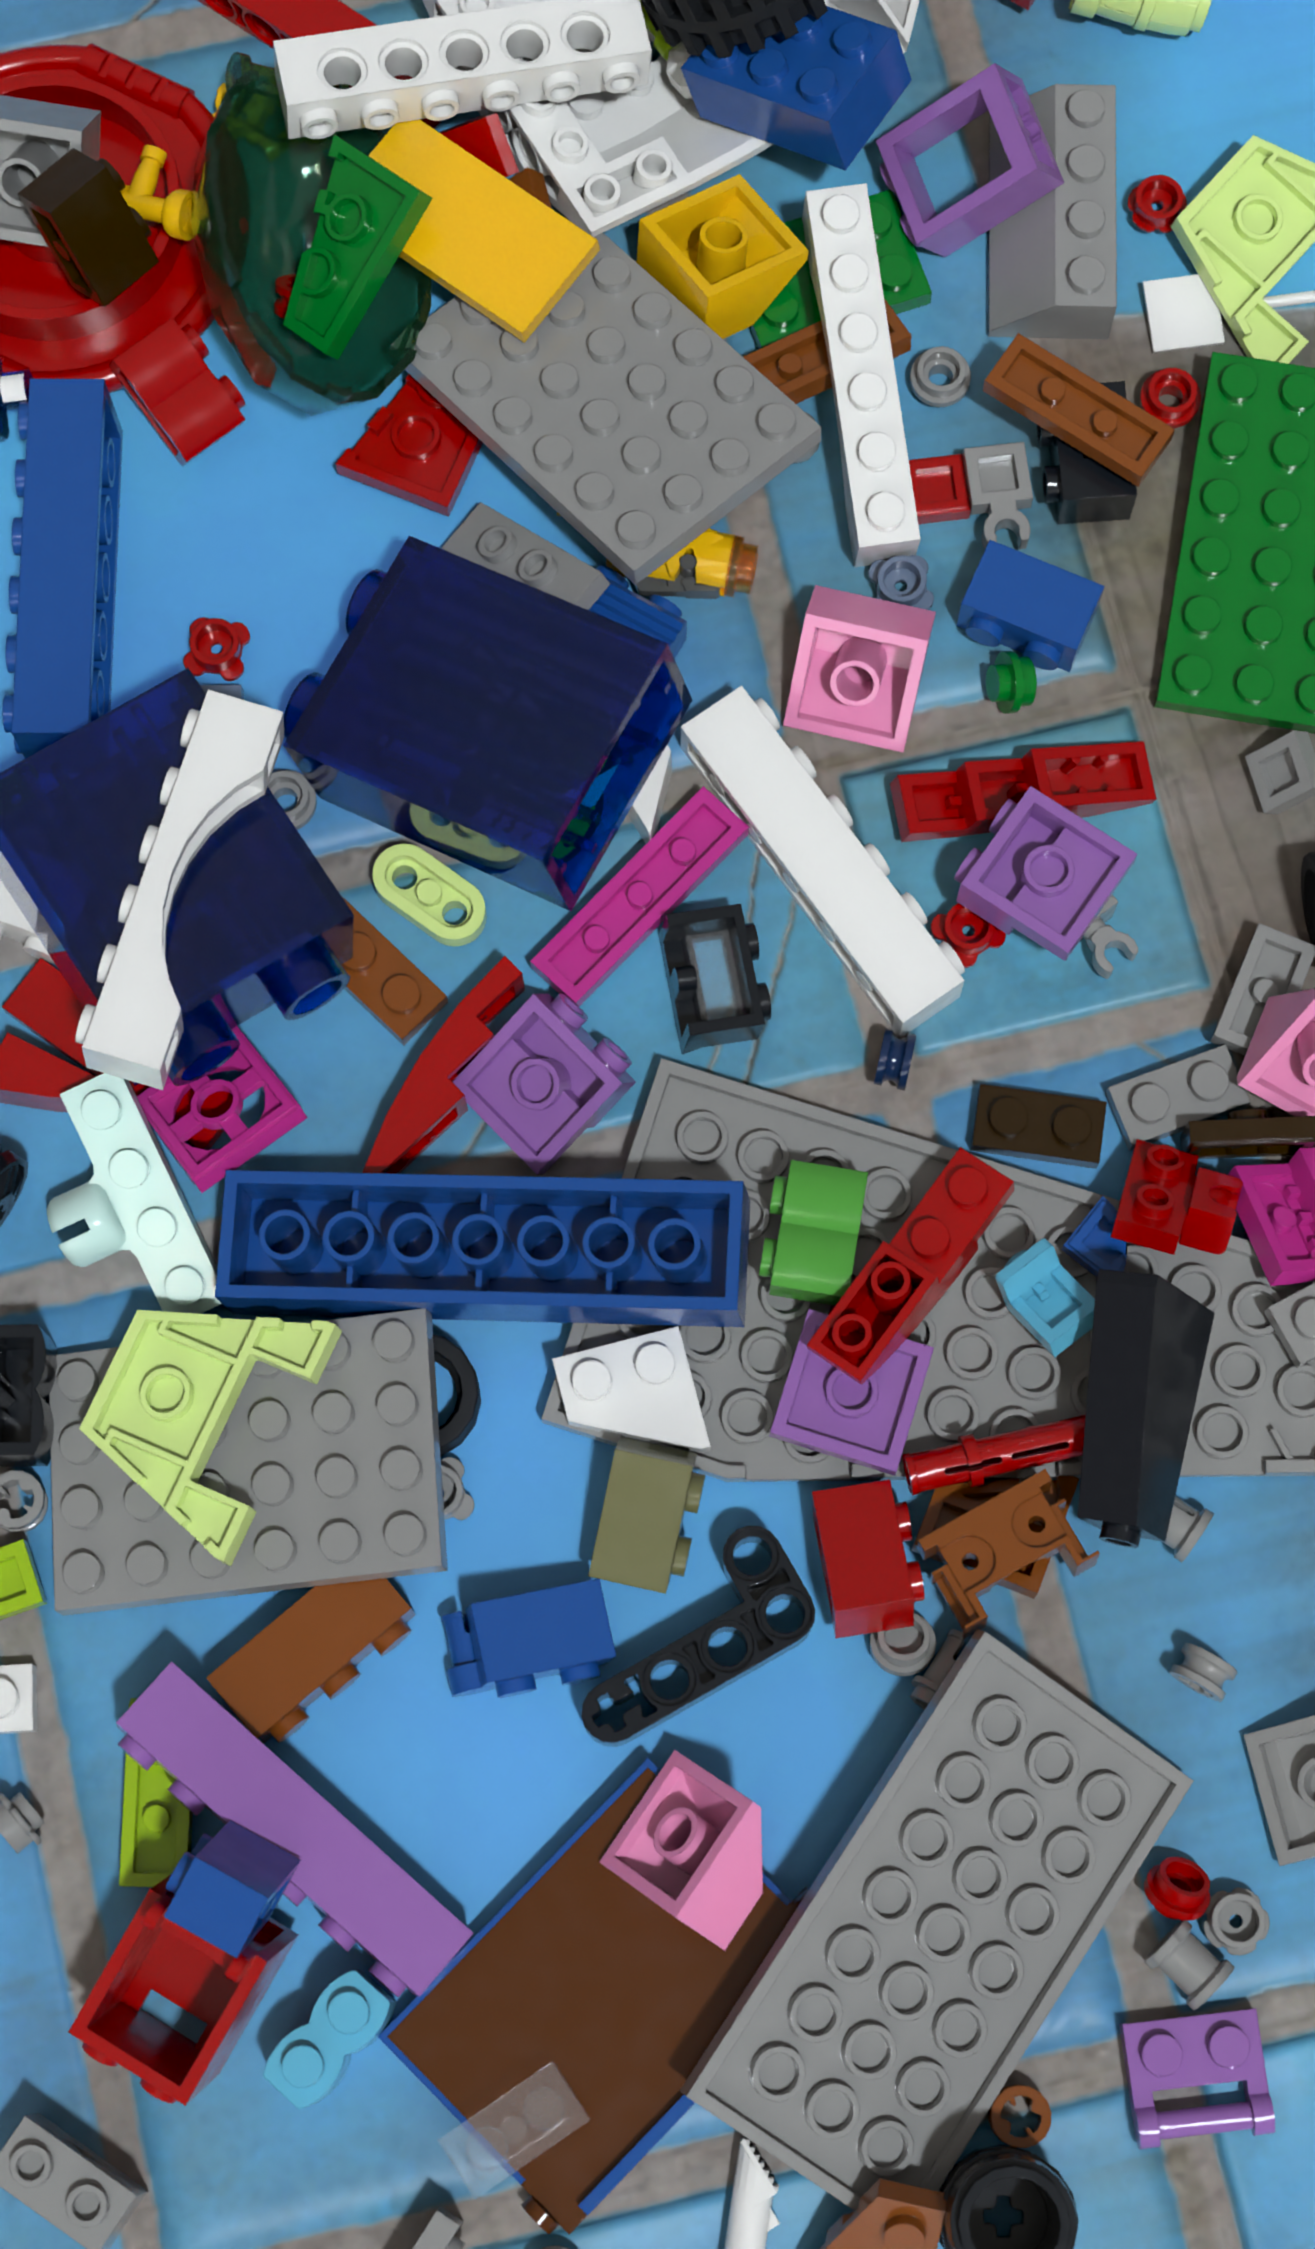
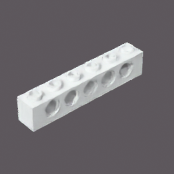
[273,0,652,139]

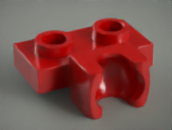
[1111,1139,1243,1255]

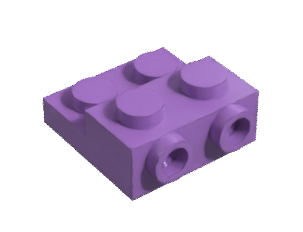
[954,786,1137,961]
[453,993,636,1175]

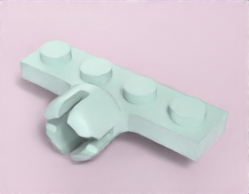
[46,1073,222,1313]

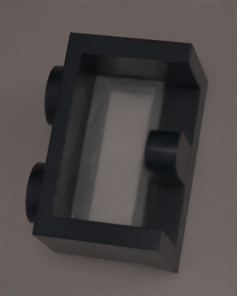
[659,904,771,1055]

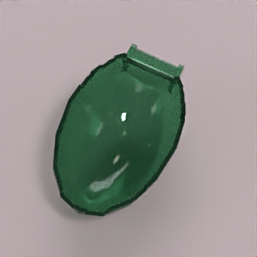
[191,52,431,416]

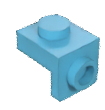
[995,1238,1095,1357]

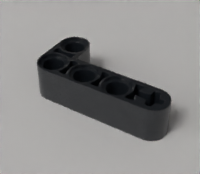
[582,1526,815,1747]

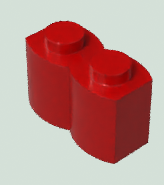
[109,318,246,467]

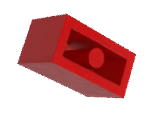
[812,1479,925,1639]

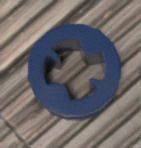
[874,1028,916,1091]

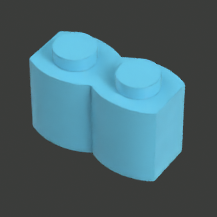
[263,1970,396,2110]

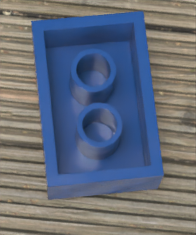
[681,6,912,171]

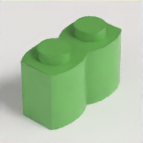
[759,1160,868,1306]

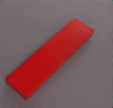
[2,958,233,1150]

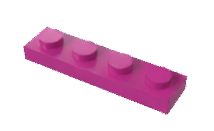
[530,786,749,1007]

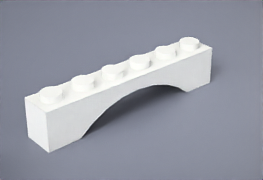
[802,183,921,568]
[75,689,284,1090]

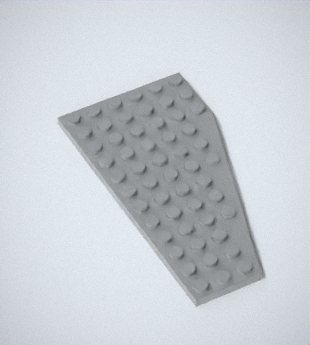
[541,1058,1315,1482]

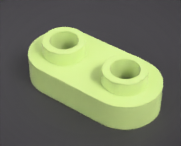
[372,844,487,947]

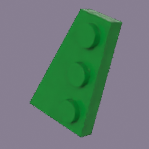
[283,134,433,360]

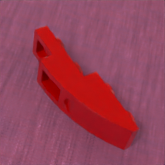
[807,1147,1015,1385]

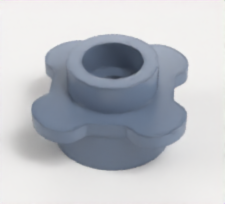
[868,555,934,610]

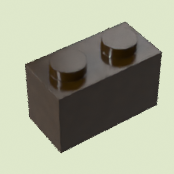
[17,148,159,307]

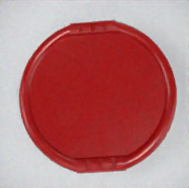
[0,43,249,403]

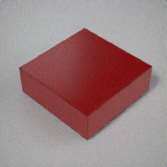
[909,454,971,525]

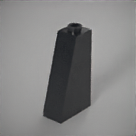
[1077,1269,1215,1548]

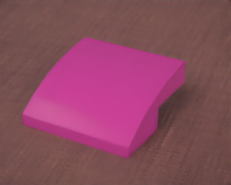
[1228,1148,1315,1286]

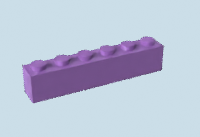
[116,1661,474,1998]

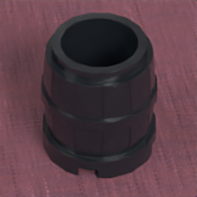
[938,2145,1079,2249]

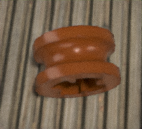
[988,2084,1052,2148]

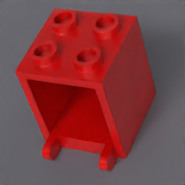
[68,1875,298,2106]

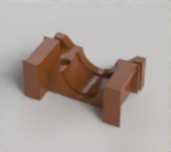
[917,1469,1100,1639]

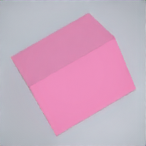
[1236,988,1315,1117]

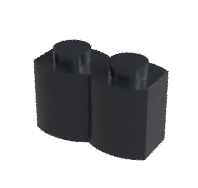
[0,1324,58,1467]

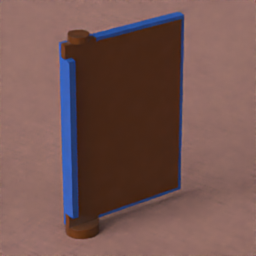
[378,1758,809,2234]

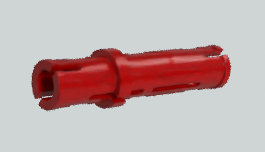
[902,1414,1086,1496]

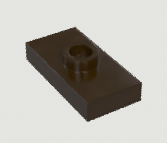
[1180,1109,1315,1159]

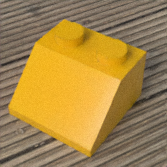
[636,174,809,339]

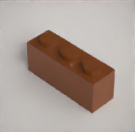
[206,1578,416,1744]

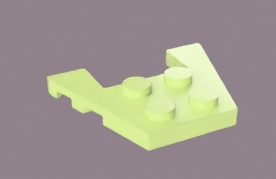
[1171,135,1315,364]
[79,1310,342,1566]

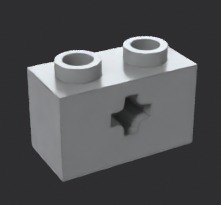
[0,2113,148,2249]

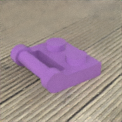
[1119,2008,1275,2150]

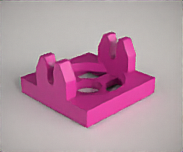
[136,1025,307,1193]

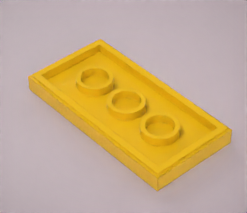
[368,120,600,343]

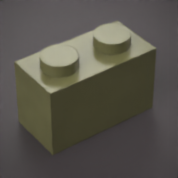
[588,1436,706,1594]

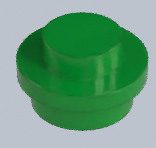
[986,651,1037,714]

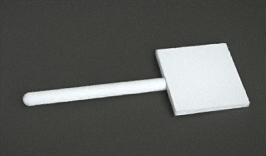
[1142,274,1315,353]

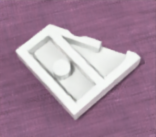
[552,1326,711,1453]

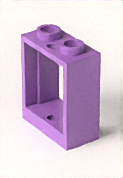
[876,63,1064,257]

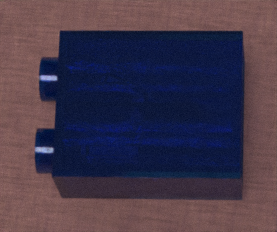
[283,536,693,911]
[0,668,354,1086]

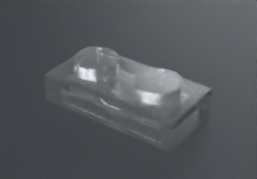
[438,2060,591,2200]

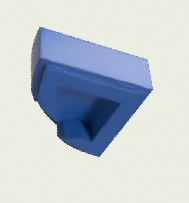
[1061,1196,1127,1277]

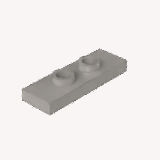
[442,502,610,631]

